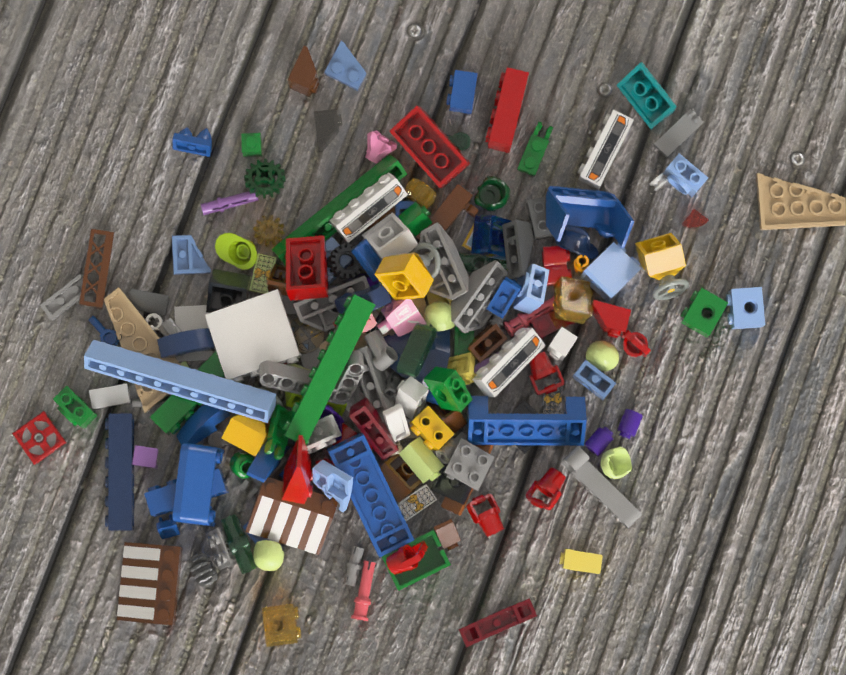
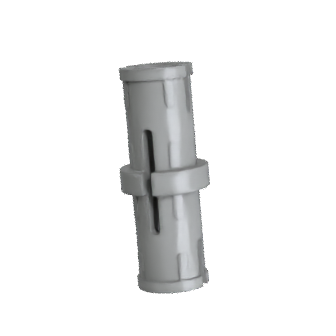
[343,546,364,586]

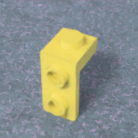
[559,549,603,574]

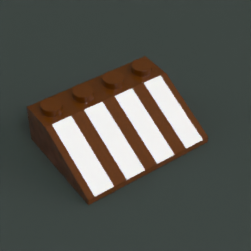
[245,477,338,555]
[117,542,183,625]

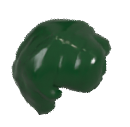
[474,176,510,212]

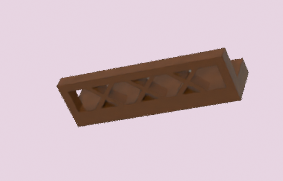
[79,229,114,310]

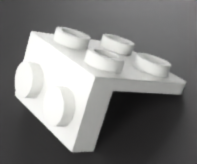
[306,414,342,454]

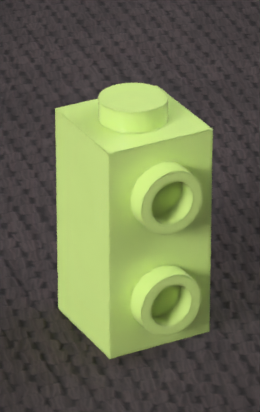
[399,437,444,484]

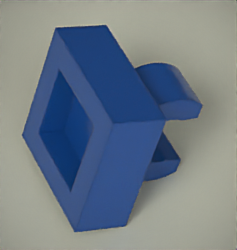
[156,514,180,539]

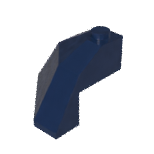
[383,324,450,389]

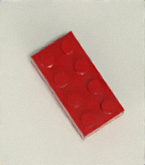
[485,67,529,153]
[389,105,470,189]

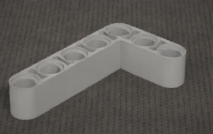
[259,351,365,404]
[561,446,642,529]

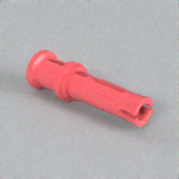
[503,296,560,337]
[351,561,376,621]

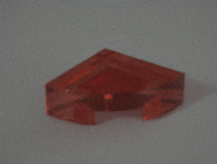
[682,209,709,228]

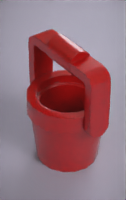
[622,330,651,357]
[529,352,564,395]
[526,467,566,510]
[466,494,504,537]
[386,541,428,575]

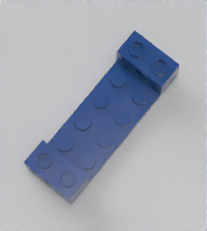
[467,396,587,446]
[327,432,414,558]

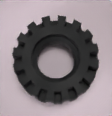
[328,243,363,280]

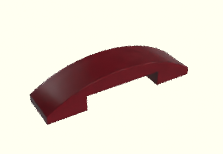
[458,598,537,647]

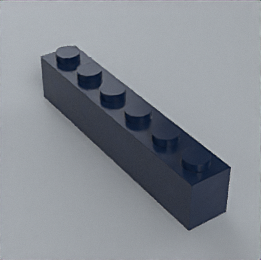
[105,413,134,531]

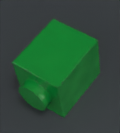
[241,133,262,157]
[399,202,433,237]

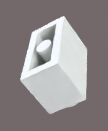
[546,327,578,361]
[394,376,429,420]

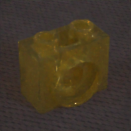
[553,276,593,324]
[262,603,302,647]

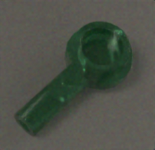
[446,132,471,151]

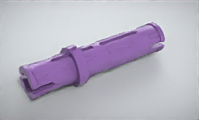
[201,191,259,216]

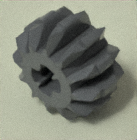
[189,552,218,586]

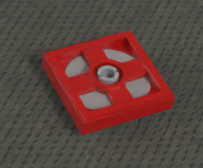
[12,411,67,465]

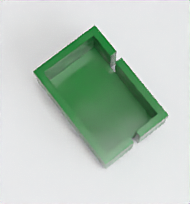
[382,530,451,591]

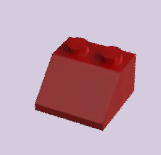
[590,300,631,338]

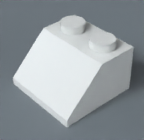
[362,212,418,260]

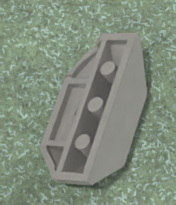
[417,222,469,300]
[451,260,508,333]
[293,275,369,331]
[351,346,394,422]

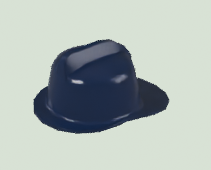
[555,225,599,259]

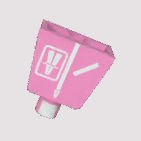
[377,298,427,336]

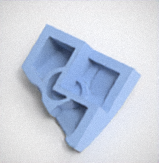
[313,460,353,512]

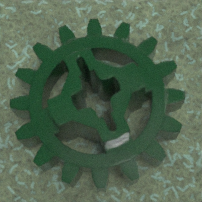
[244,159,286,199]

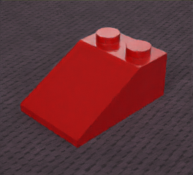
[286,236,328,301]
[282,435,313,504]

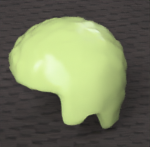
[424,301,455,331]
[586,341,619,371]
[600,447,632,479]
[253,540,284,571]

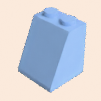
[580,242,641,303]

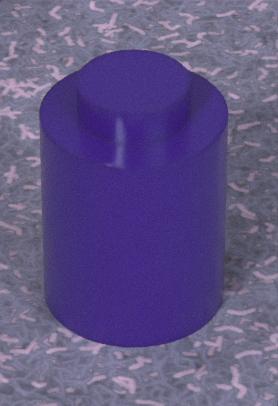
[617,409,643,439]
[584,426,613,457]

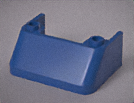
[546,186,634,247]
[173,443,225,527]

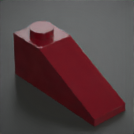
[530,299,589,339]
[349,397,399,460]

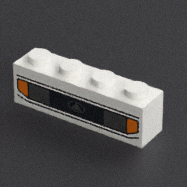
[578,110,634,190]
[330,173,408,243]
[472,328,546,397]

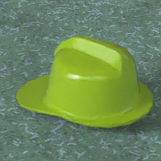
[215,233,258,270]

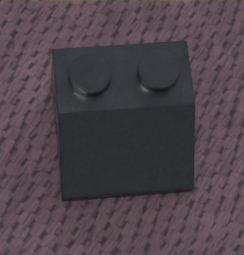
[206,269,251,313]

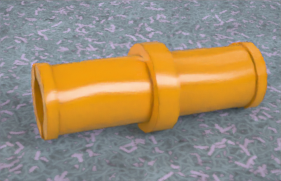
[573,255,589,273]

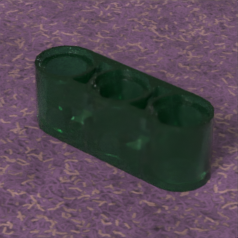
[397,323,437,378]

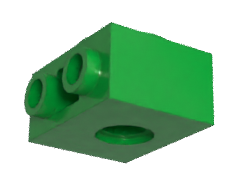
[680,287,728,338]
[424,367,473,412]
[53,385,98,429]

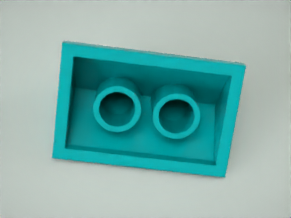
[616,62,677,129]

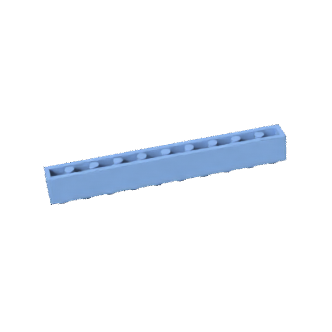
[84,340,276,423]

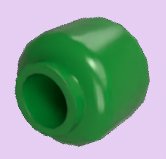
[229,451,255,479]

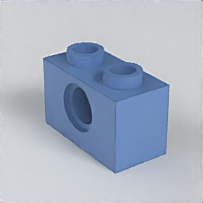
[572,360,616,400]

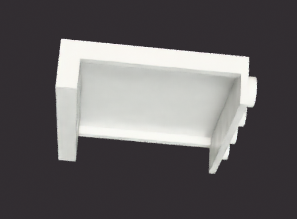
[205,289,302,383]

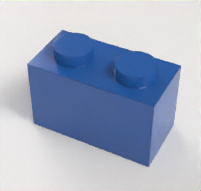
[446,70,478,114]

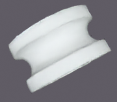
[650,173,668,191]
[145,313,163,331]

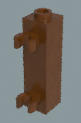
[416,184,479,244]

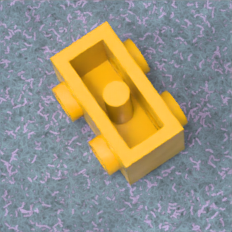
[409,406,454,451]

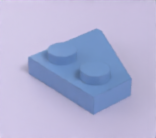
[324,41,366,91]
[172,235,211,275]

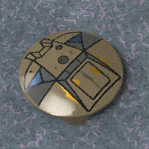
[290,317,324,354]

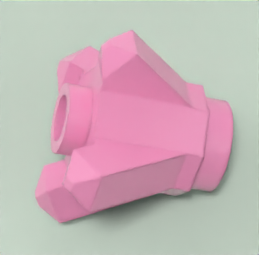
[365,130,397,164]

